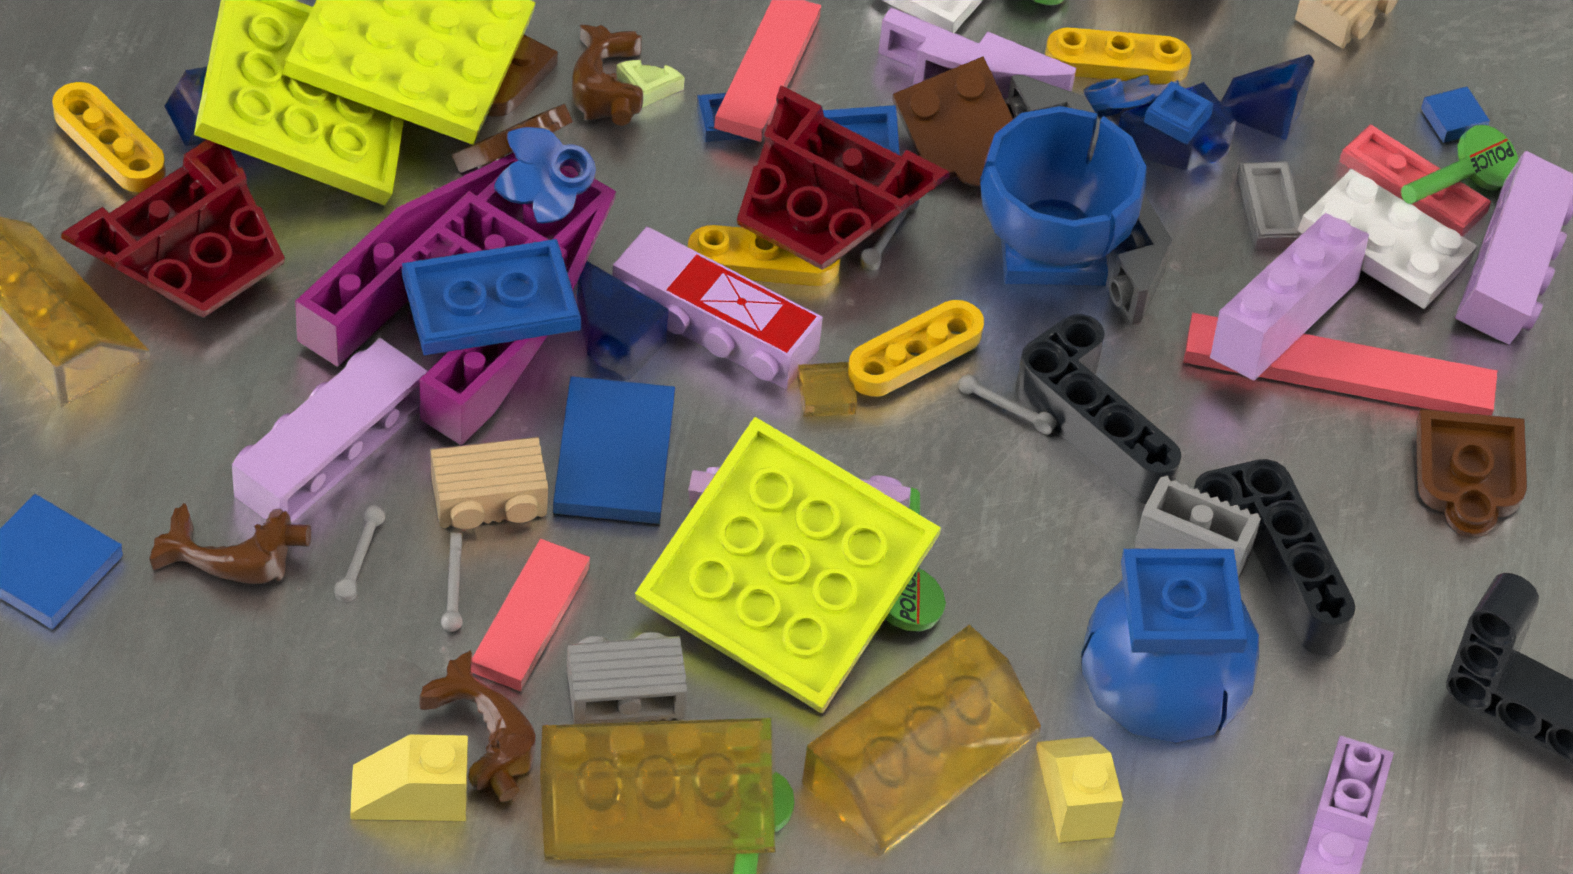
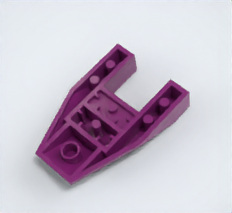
[295,152,616,446]

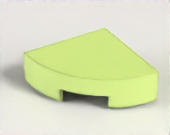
[616,60,685,108]

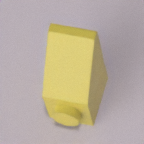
[350,734,468,821]
[1036,736,1123,843]

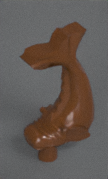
[572,25,643,126]
[149,503,311,584]
[419,650,536,802]

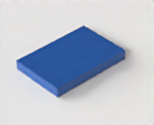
[402,239,581,356]
[553,376,675,524]

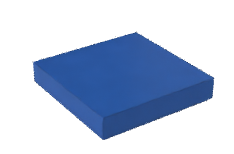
[0,494,123,630]

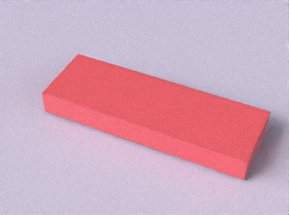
[1339,124,1491,237]
[471,538,590,691]

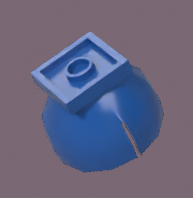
[980,106,1147,286]
[1081,549,1259,743]

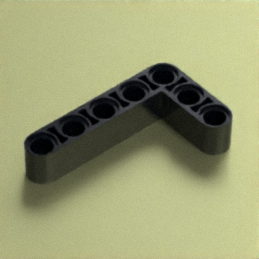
[1446,573,1573,763]

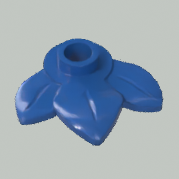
[1083,75,1180,118]
[494,127,596,223]

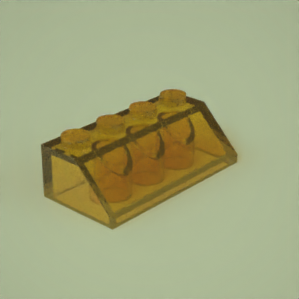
[0,217,150,408]
[802,624,1041,856]
[540,718,776,860]

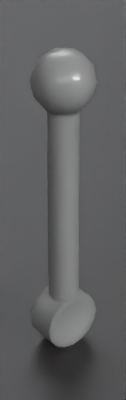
[861,200,919,271]
[958,374,1057,435]
[335,505,385,603]
[441,533,463,632]

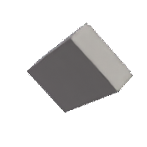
[1237,162,1302,250]

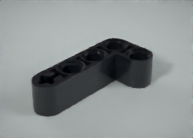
[1015,314,1182,504]
[1194,459,1356,656]

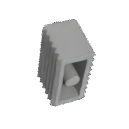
[1134,476,1261,580]
[567,632,687,728]

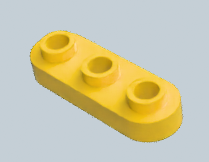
[1045,27,1192,84]
[52,82,166,192]
[688,225,840,286]
[847,300,984,396]

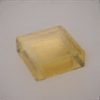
[797,362,857,417]

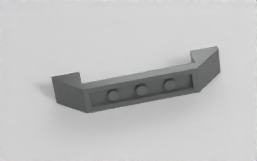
[1004,74,1172,324]

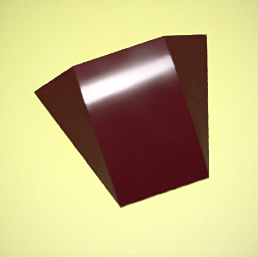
[736,85,950,270]
[61,140,285,318]

